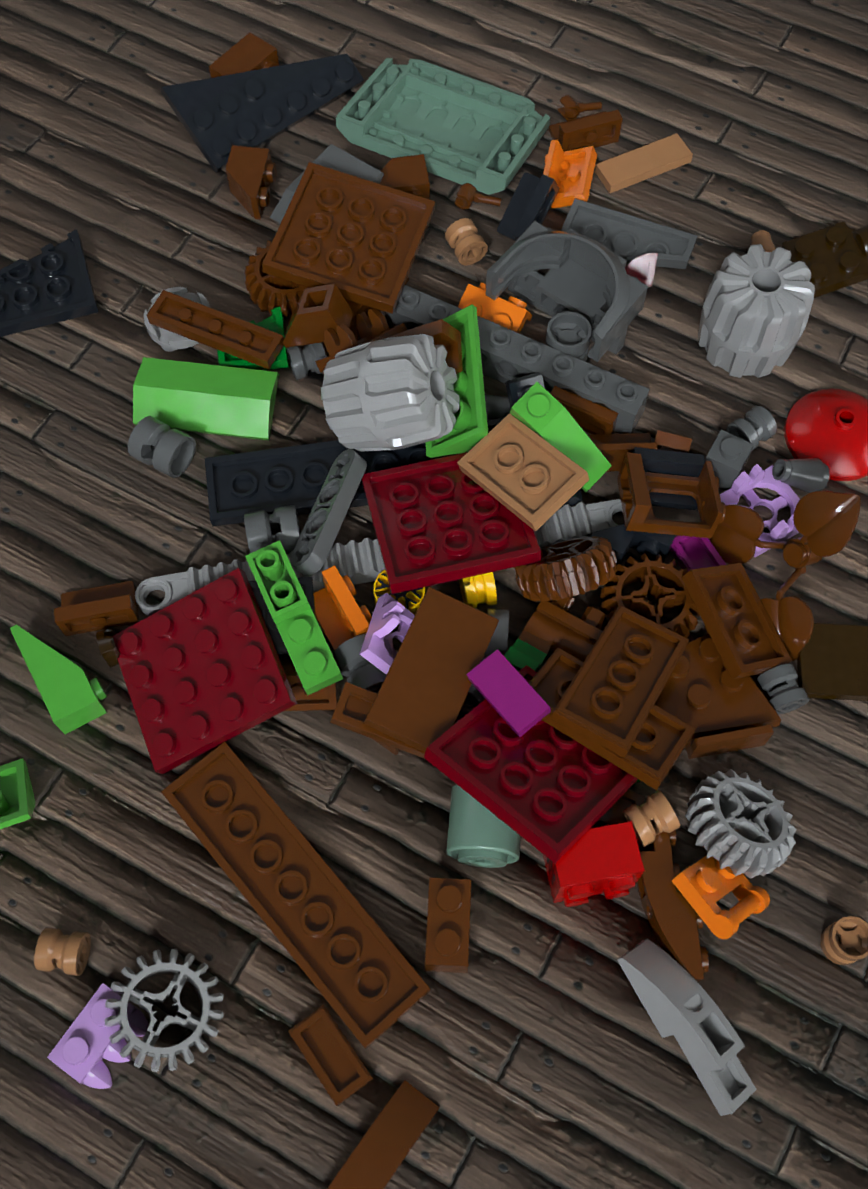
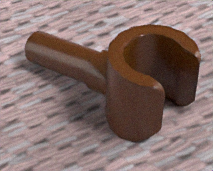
[558,95,602,121]
[455,183,501,209]

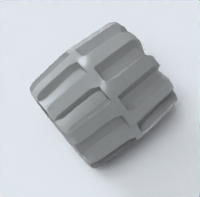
[698,244,815,378]
[321,334,460,452]

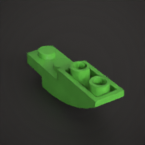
[245,540,343,695]

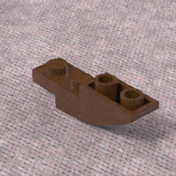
[636,830,709,983]

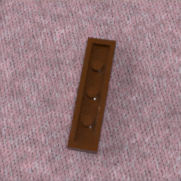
[147,290,284,369]

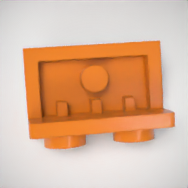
[543,139,597,209]
[458,282,533,334]
[314,565,372,651]

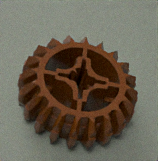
[245,240,310,320]
[515,536,617,602]
[600,553,700,639]

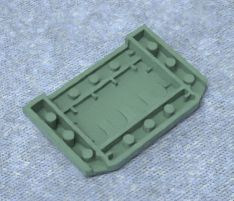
[336,58,550,195]

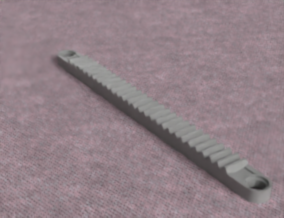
[135,499,623,616]

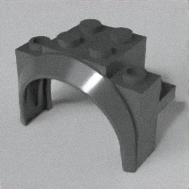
[486,221,648,362]

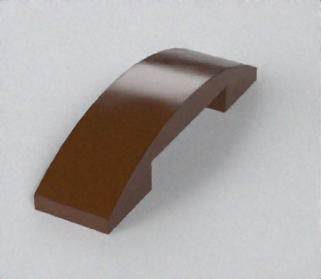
[327,1080,440,1189]

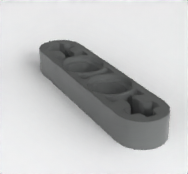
[290,449,367,577]

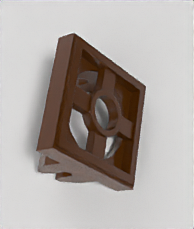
[315,308,407,373]

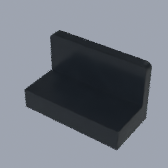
[497,172,560,241]
[632,447,705,510]

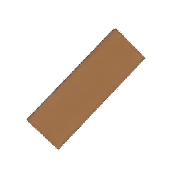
[595,133,693,194]

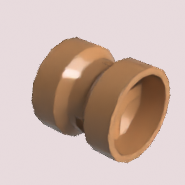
[445,218,488,266]
[623,790,680,847]
[820,916,868,965]
[34,927,91,976]

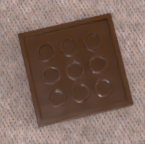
[262,162,435,314]

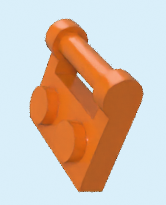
[672,855,770,939]

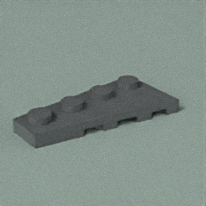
[561,198,698,269]

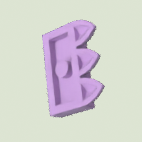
[47,983,149,1089]

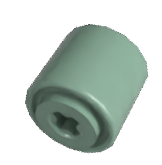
[447,784,521,868]

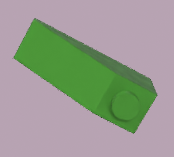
[510,382,612,492]
[10,624,107,734]

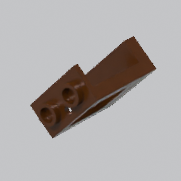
[617,452,726,539]

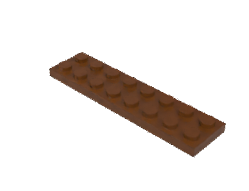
[161,741,431,1049]

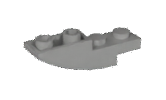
[617,939,757,1116]

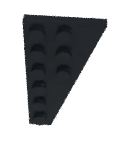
[161,54,364,173]
[0,229,99,337]

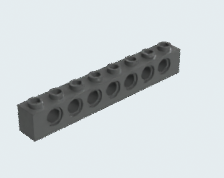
[386,285,650,434]

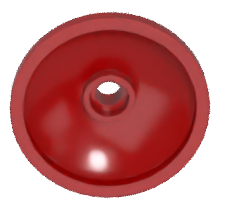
[784,388,868,481]

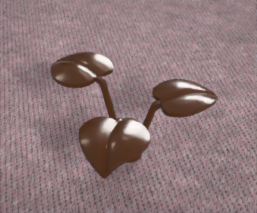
[709,490,861,661]

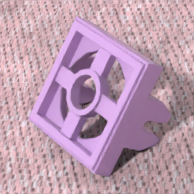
[719,464,800,557]
[360,593,415,675]

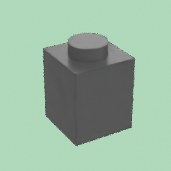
[705,429,754,491]

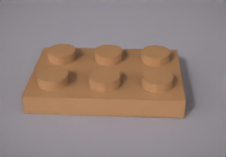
[457,413,590,531]

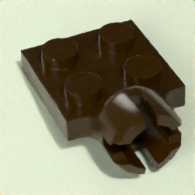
[782,221,868,298]

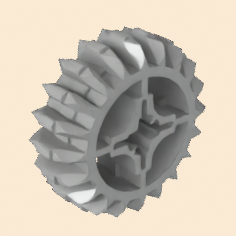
[685,769,797,879]
[105,949,224,1072]

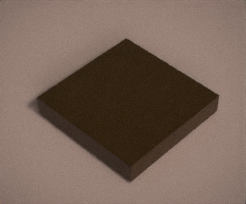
[797,623,868,701]

